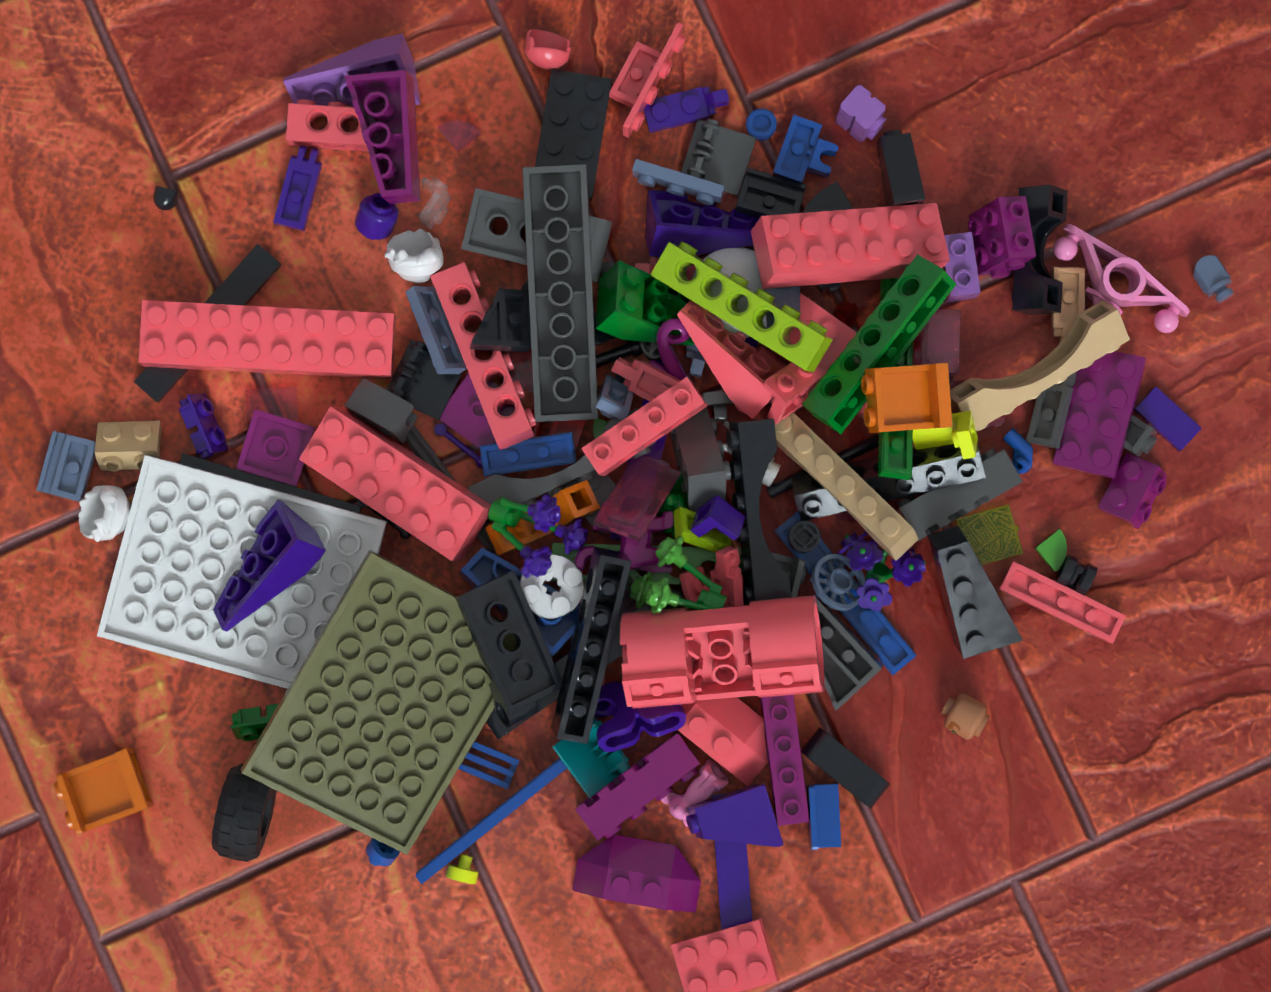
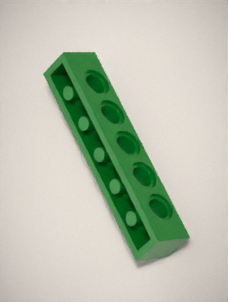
[802,254,957,434]

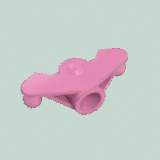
[1053,223,1190,333]

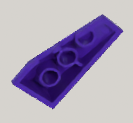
[645,190,760,258]

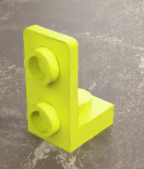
[913,410,978,459]

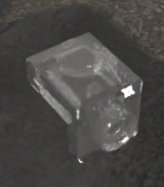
[418,176,451,229]

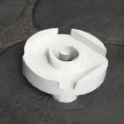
[520,555,584,619]

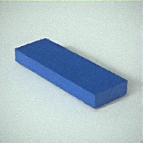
[480,432,577,477]

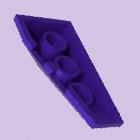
[213,500,326,632]

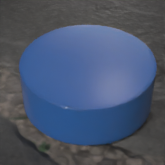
[746,109,777,141]

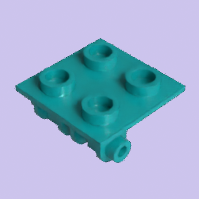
[552,717,631,798]

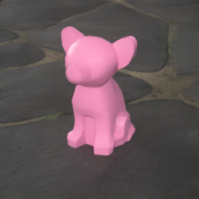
[661,759,729,827]

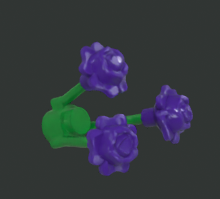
[488,494,588,578]

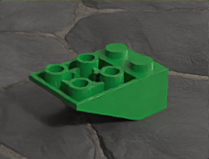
[596,260,695,346]

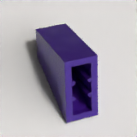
[686,784,784,847]

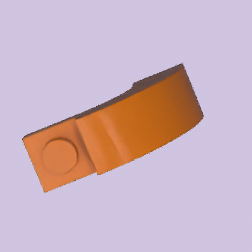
[485,480,600,556]

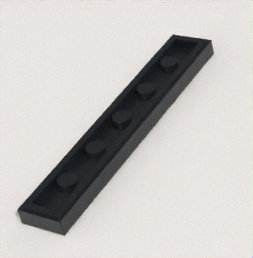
[134,244,282,403]

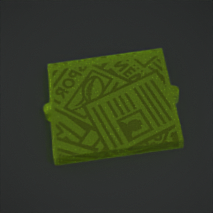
[956,504,1023,565]

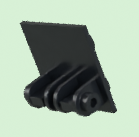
[386,340,463,420]

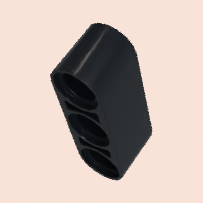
[801,727,890,809]

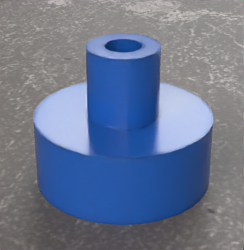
[366,838,400,866]

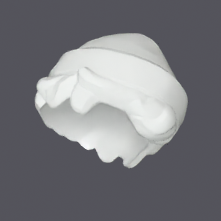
[385,229,443,284]
[78,485,131,542]

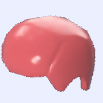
[524,29,571,69]

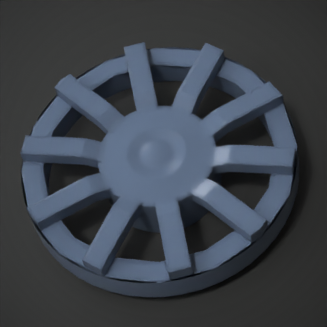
[810,554,865,611]

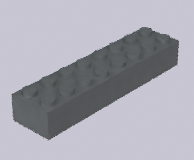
[522,164,599,422]

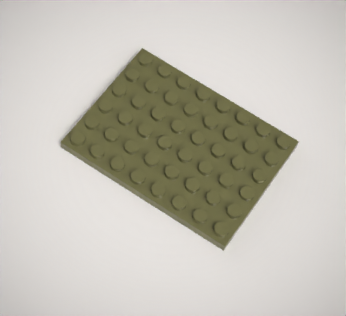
[241,550,516,855]

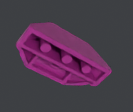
[572,834,701,912]

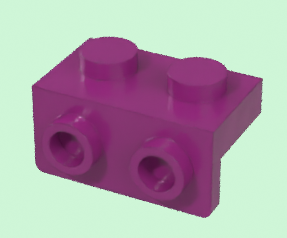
[1098,452,1167,529]

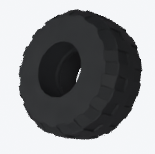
[212,764,277,862]

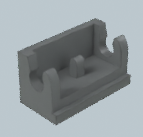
[344,378,417,444]

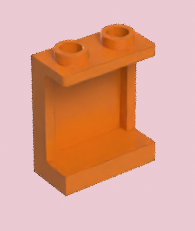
[861,363,952,433]
[54,747,154,834]

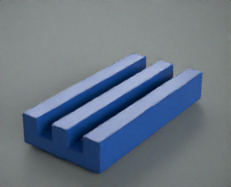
[458,741,520,789]

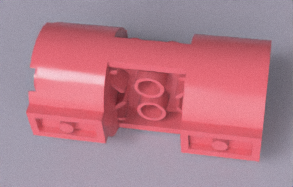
[620,595,825,708]

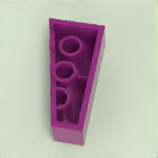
[344,70,421,204]
[575,733,700,841]

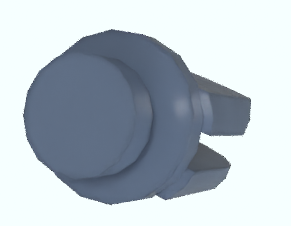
[1193,255,1234,303]

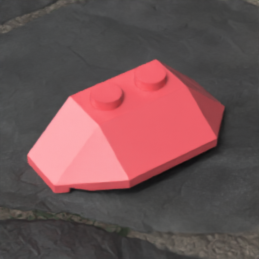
[678,697,768,786]

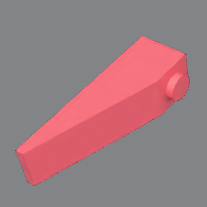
[677,300,786,419]

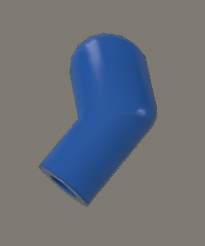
[1002,428,1033,474]

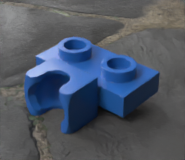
[772,115,839,183]

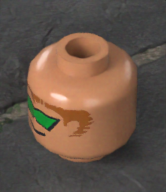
[941,693,990,740]

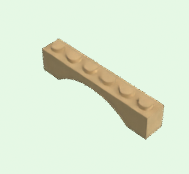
[950,300,1130,431]
[775,412,919,561]

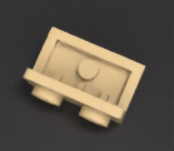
[94,420,162,472]

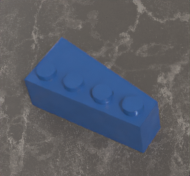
[459,548,581,658]

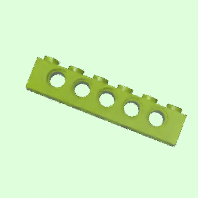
[650,241,833,372]

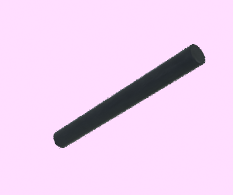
[766,434,879,499]

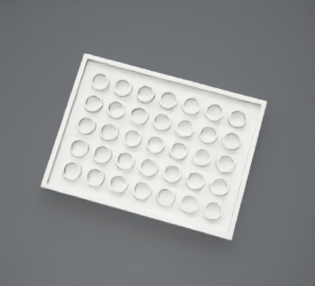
[97,455,388,689]

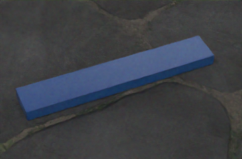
[774,512,917,675]
[415,758,567,884]

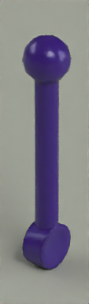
[434,423,483,468]

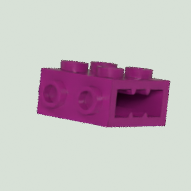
[968,196,1036,279]

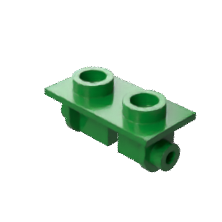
[231,704,279,741]

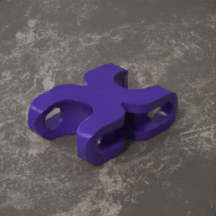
[594,682,686,752]

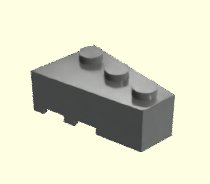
[670,407,731,512]
[816,598,883,711]

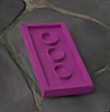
[1053,351,1147,479]

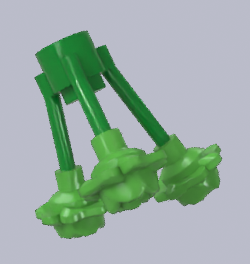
[629,537,727,615]

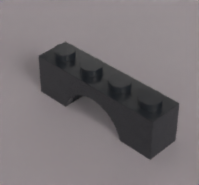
[1012,185,1068,315]

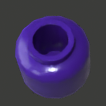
[355,193,399,240]

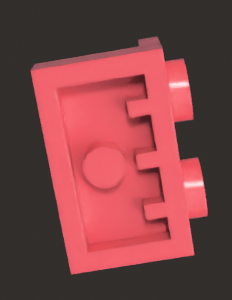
[763,362,826,425]

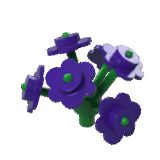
[838,532,926,612]

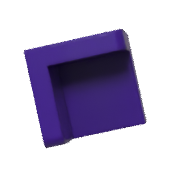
[690,495,745,540]

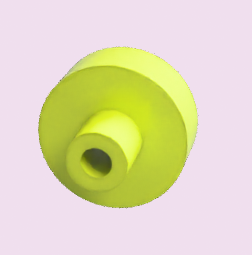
[445,854,479,884]

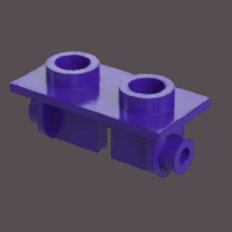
[179,393,228,459]

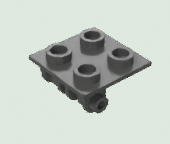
[681,119,756,196]

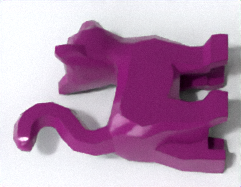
[575,502,673,573]

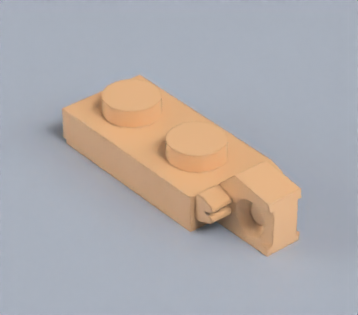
[1051,267,1085,344]

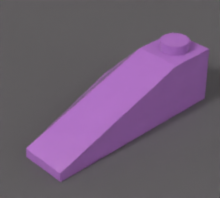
[283,33,421,107]

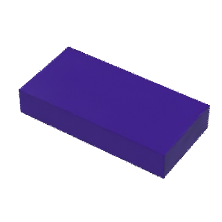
[1134,387,1202,452]

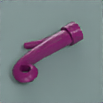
[649,319,690,380]

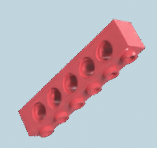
[430,262,537,450]

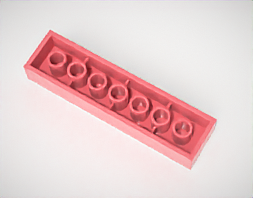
[138,300,395,379]

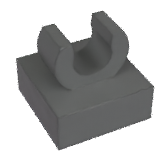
[702,391,734,422]

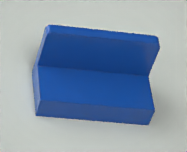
[806,783,841,850]

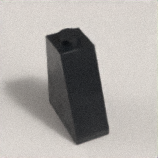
[877,130,925,207]

